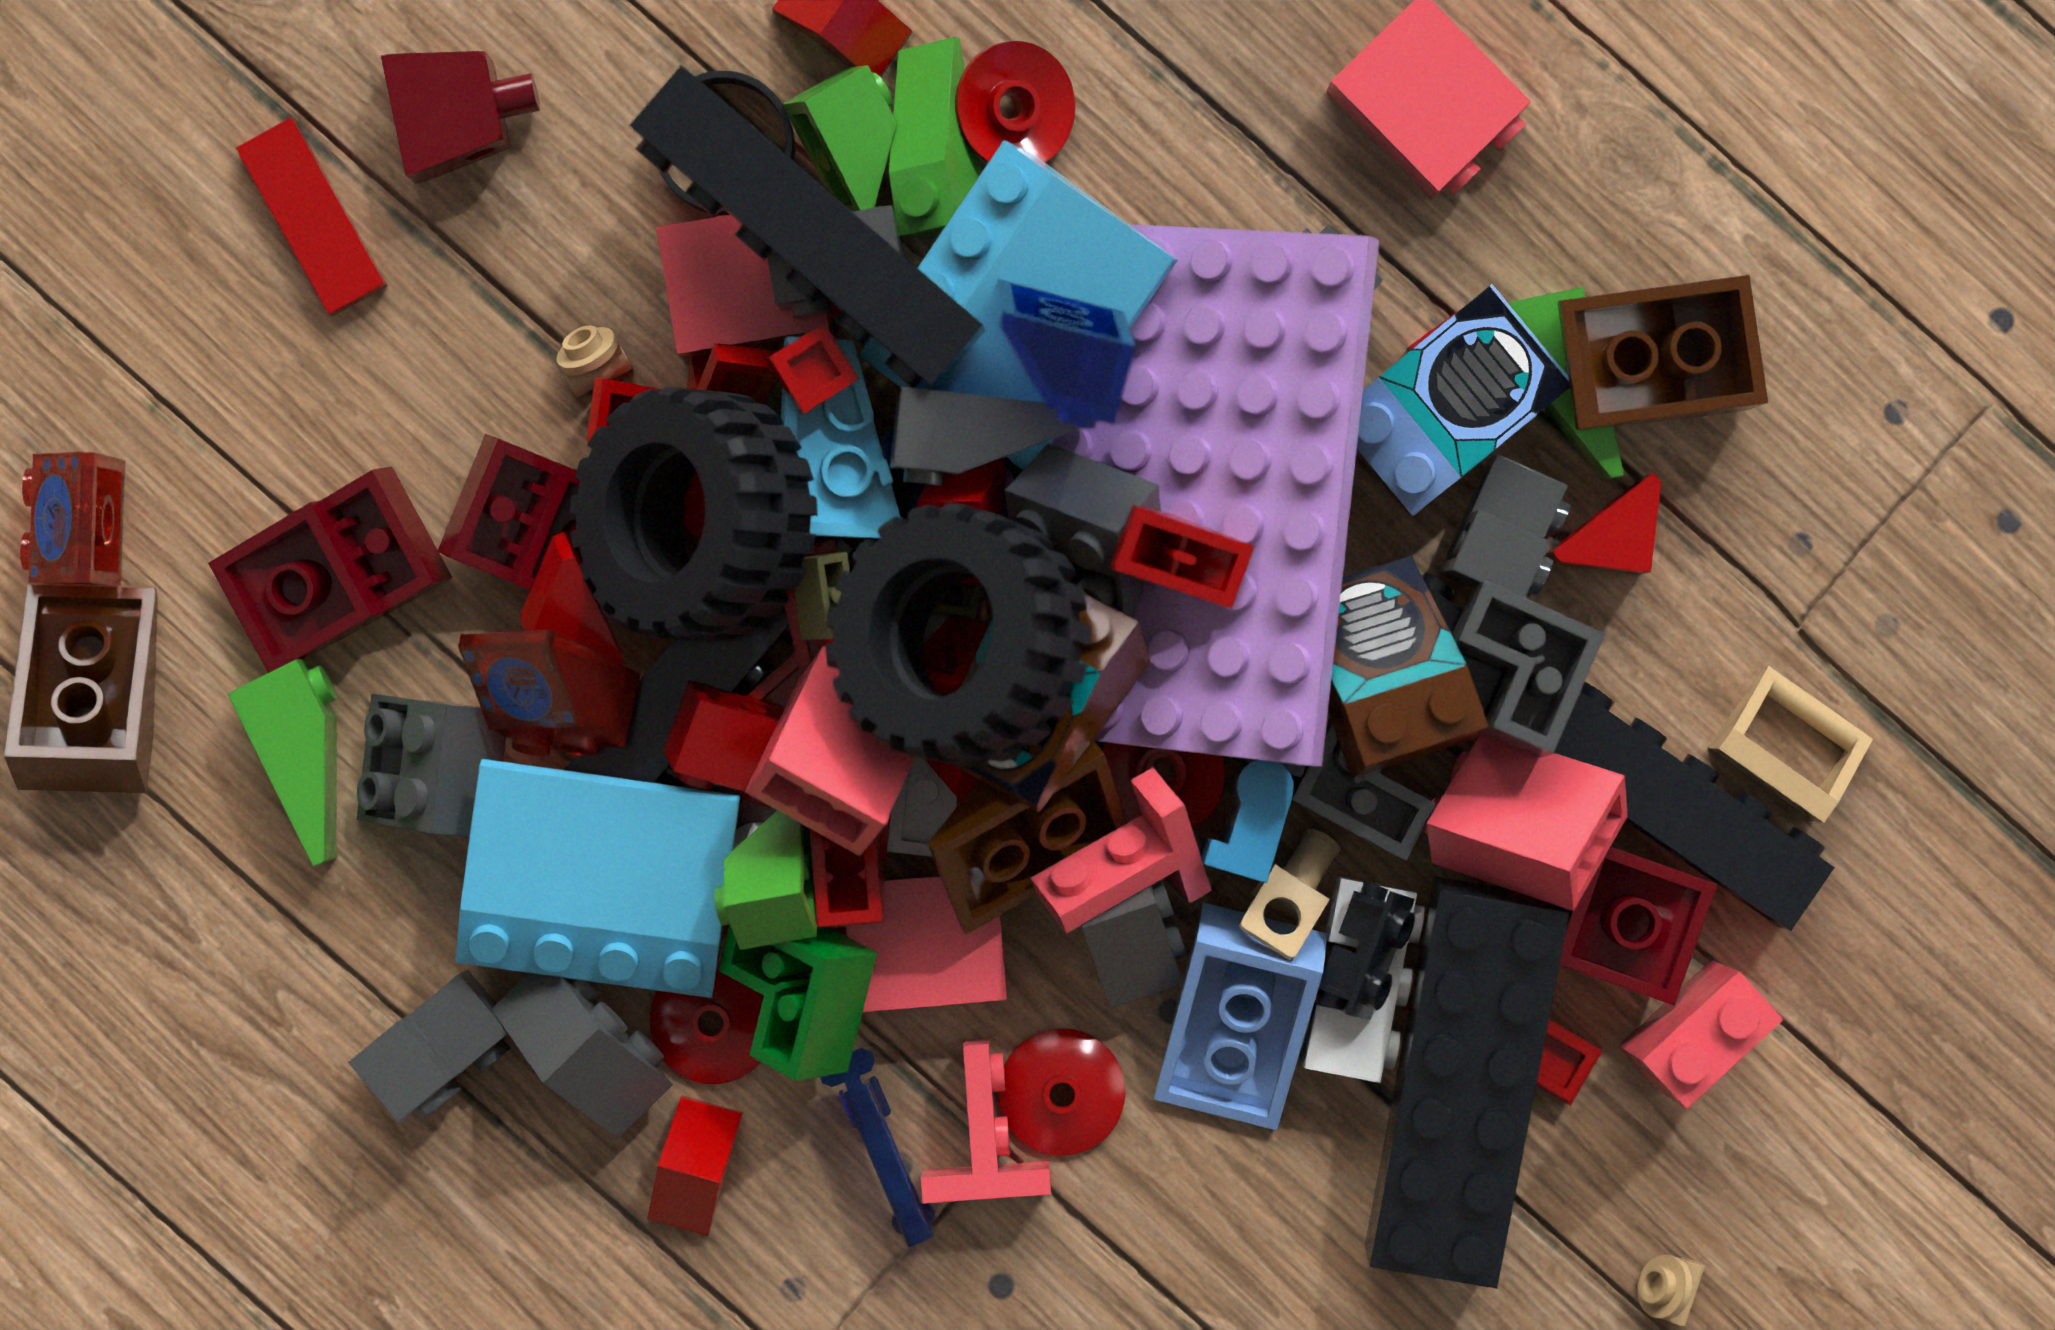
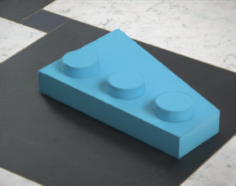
[781,337,903,539]

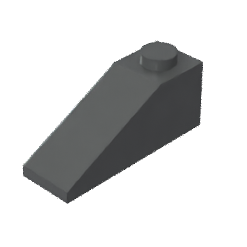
[889,387,1098,486]

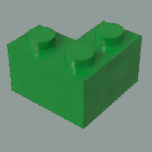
[719,925,877,1081]

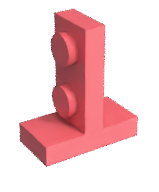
[1031,768,1212,933]
[921,1038,1051,1204]

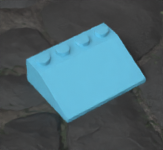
[859,140,1178,470]
[455,759,740,998]

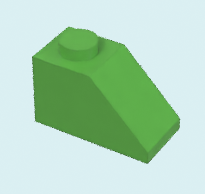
[782,65,897,212]
[714,810,817,950]

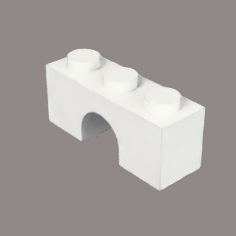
[1300,875,1425,1083]

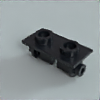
[1319,881,1415,1020]

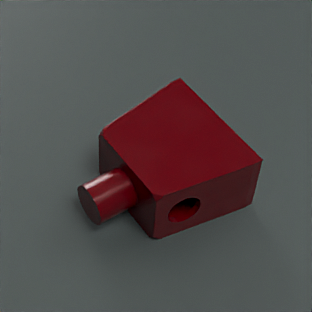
[381,51,540,184]

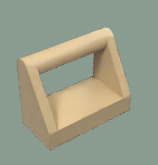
[1708,665,1872,823]

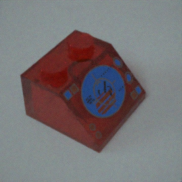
[20,452,125,587]
[458,630,641,757]

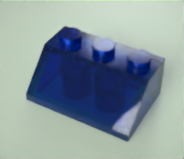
[994,279,1136,429]

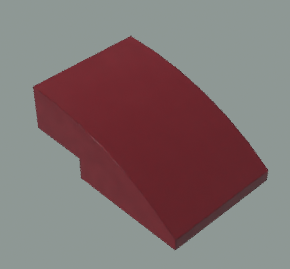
[437,434,623,627]
[208,466,453,673]
[1498,846,1717,1006]

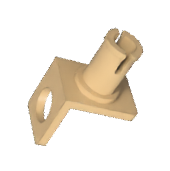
[1239,828,1341,959]

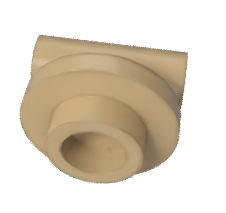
[556,325,633,398]
[1637,1254,1705,1326]

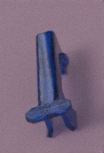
[819,1047,935,1247]

